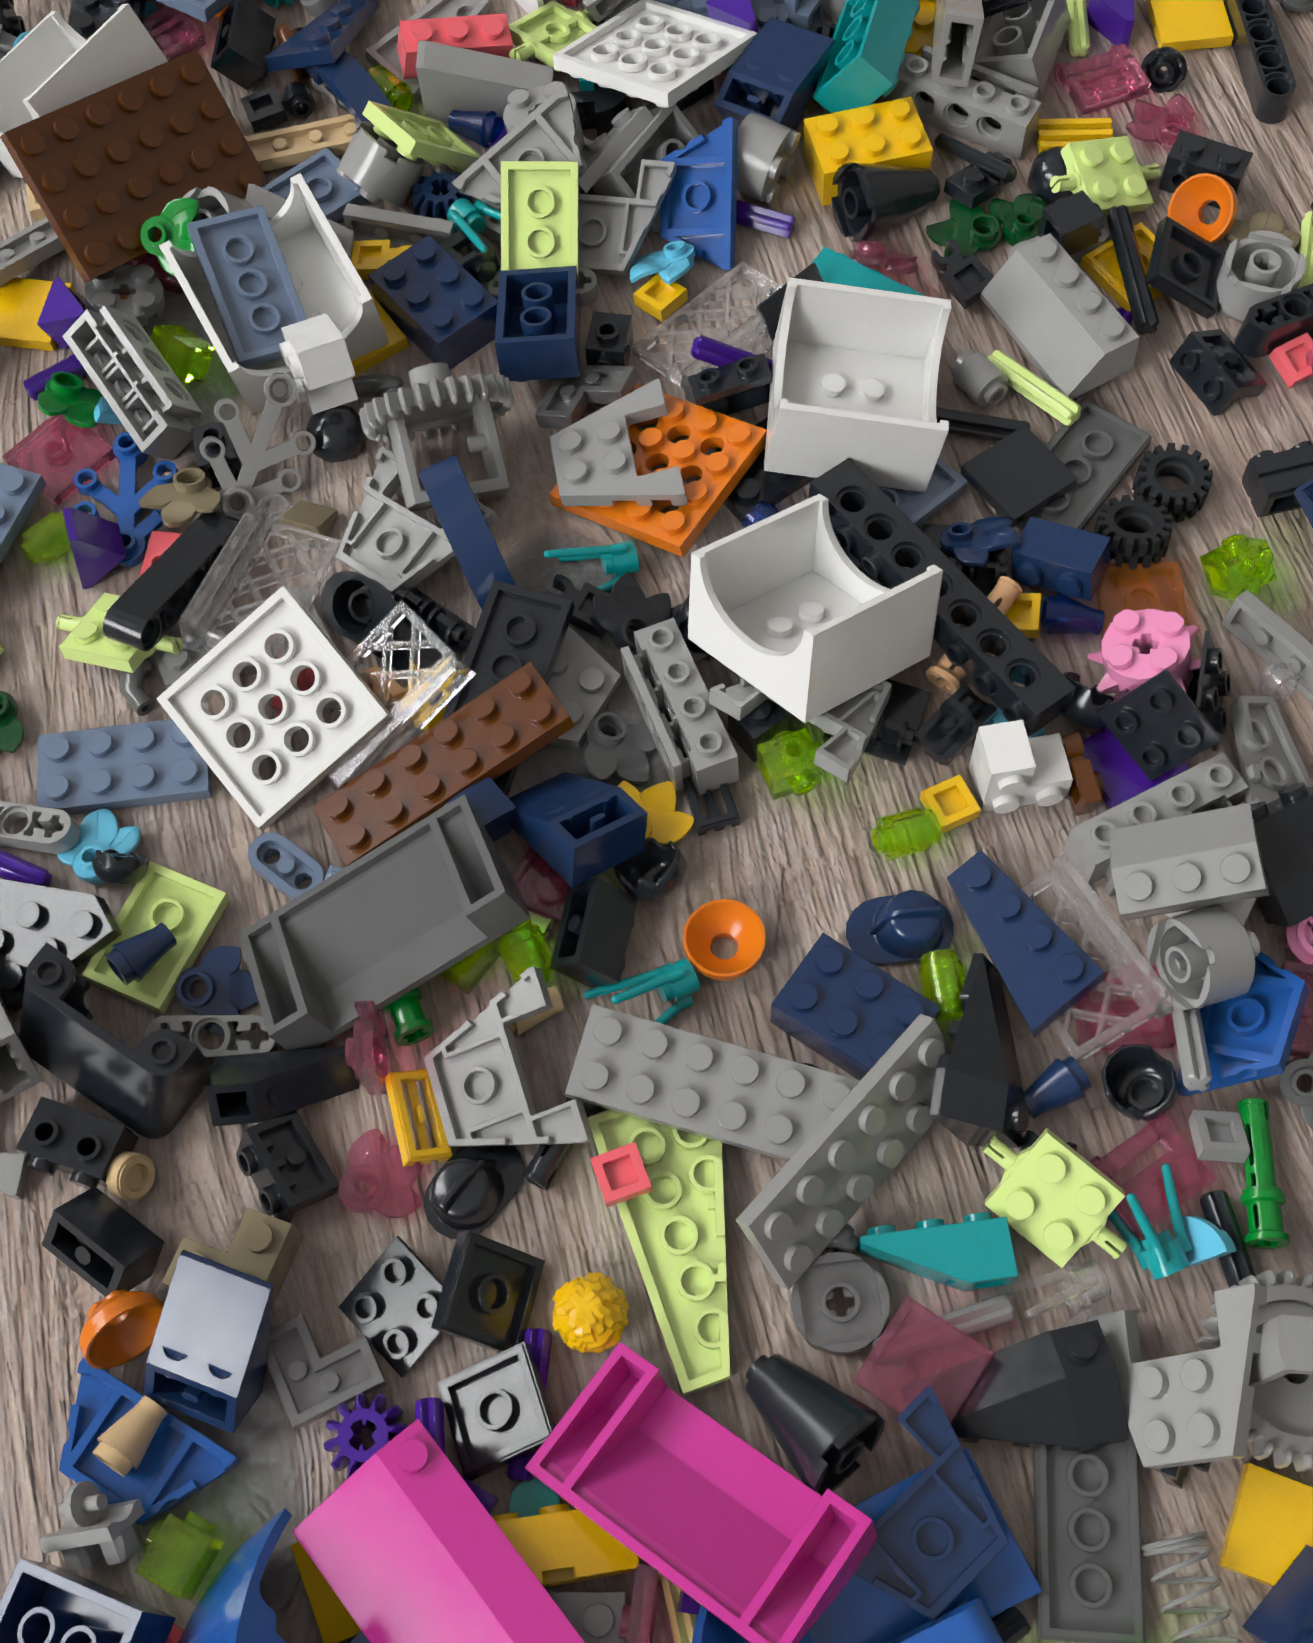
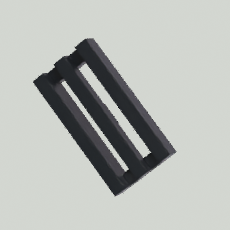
[682,753,740,836]

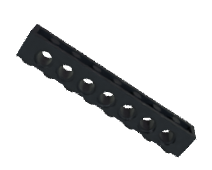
[808,458,1076,737]

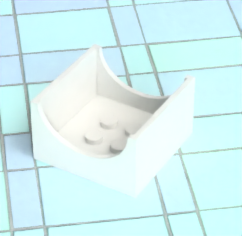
[0,4,168,178]
[159,173,389,414]
[764,277,951,492]
[688,494,943,723]

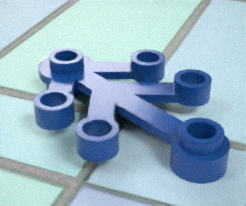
[73,432,178,568]

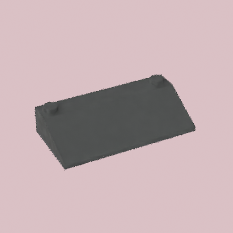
[239,794,531,1051]

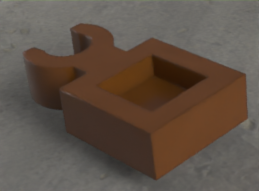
[1061,732,1104,816]

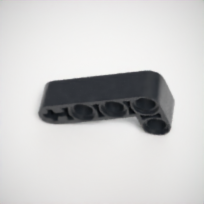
[1234,283,1313,358]

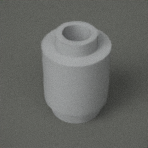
[951,350,1009,408]

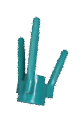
[447,198,501,273]
[544,540,639,592]
[584,958,701,1025]
[1108,1163,1193,1280]

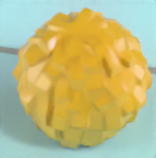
[552,1272,629,1354]

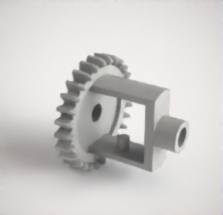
[359,363,514,512]
[1195,1269,1313,1472]

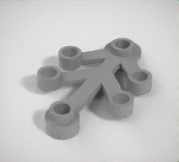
[199,373,316,521]

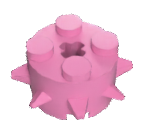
[1087,609,1202,694]

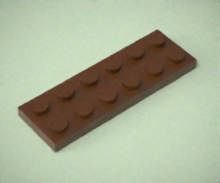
[313,662,575,866]

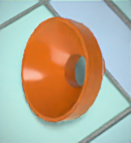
[1168,173,1238,244]
[683,899,766,981]
[79,1289,164,1369]

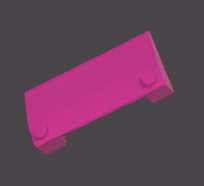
[525,1342,877,1643]
[292,1419,585,1643]

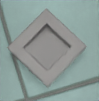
[1188,1109,1251,1163]

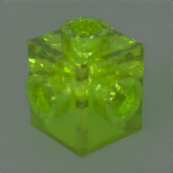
[1200,534,1277,601]
[757,728,823,800]

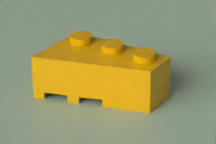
[492,1504,642,1588]

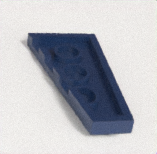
[264,0,379,72]
[947,850,1105,1038]

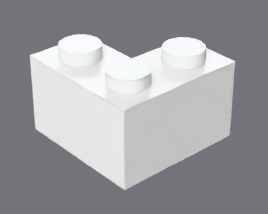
[279,313,358,414]
[969,720,1073,814]

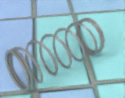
[1141,1531,1242,1643]

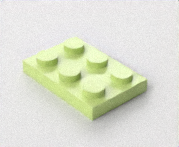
[362,101,481,173]
[501,161,579,283]
[82,861,231,1015]

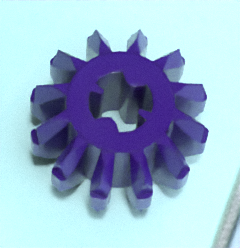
[323,1393,409,1479]

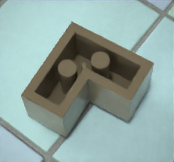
[162,1207,304,1308]

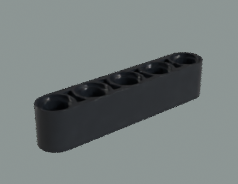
[1223,0,1296,124]
[103,511,249,652]

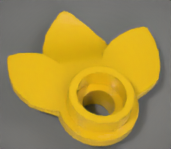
[618,781,694,845]

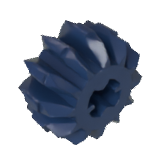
[411,167,474,220]

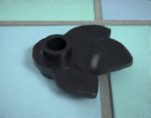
[592,572,671,655]

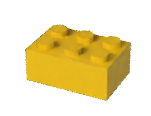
[802,96,933,206]

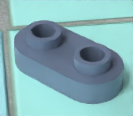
[248,832,326,901]

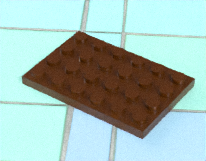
[0,49,269,283]

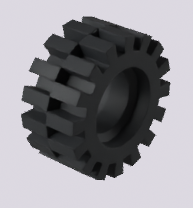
[1132,443,1213,523]
[1094,495,1174,570]

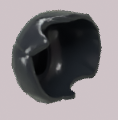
[1027,146,1073,203]
[306,405,366,463]
[1061,671,1114,729]
[614,837,687,901]
[1101,1043,1179,1121]

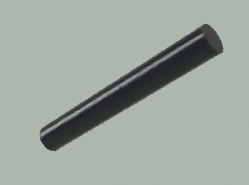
[935,133,1017,183]

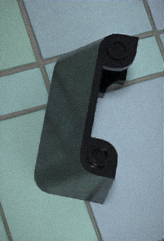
[19,942,212,1139]

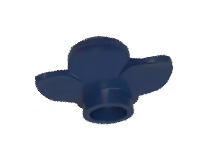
[940,516,1021,567]
[175,946,259,1036]

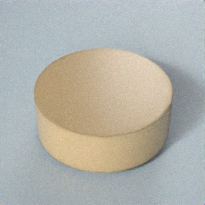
[106,1151,155,1201]

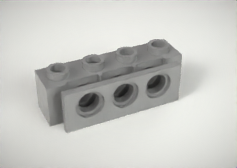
[889,45,1042,160]
[62,305,202,460]
[620,618,739,795]
[1063,752,1249,896]

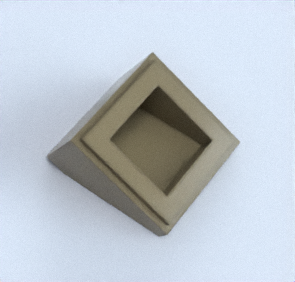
[281,500,338,545]

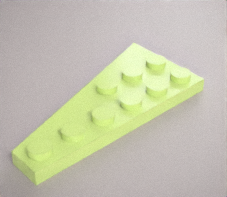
[588,1110,730,1396]

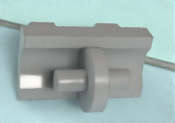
[38,1481,145,1572]

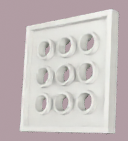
[553,0,757,108]
[156,586,393,830]

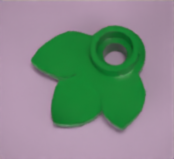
[140,198,200,276]
[37,372,103,428]

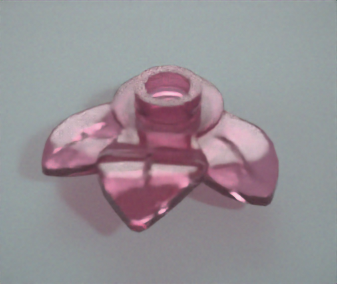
[1125,93,1194,149]
[850,241,918,274]
[338,1129,423,1218]

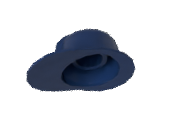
[846,890,954,965]

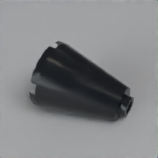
[831,162,940,242]
[745,1354,886,1496]

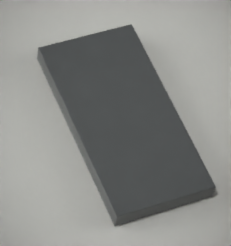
[995,399,1153,530]
[1033,1425,1146,1643]

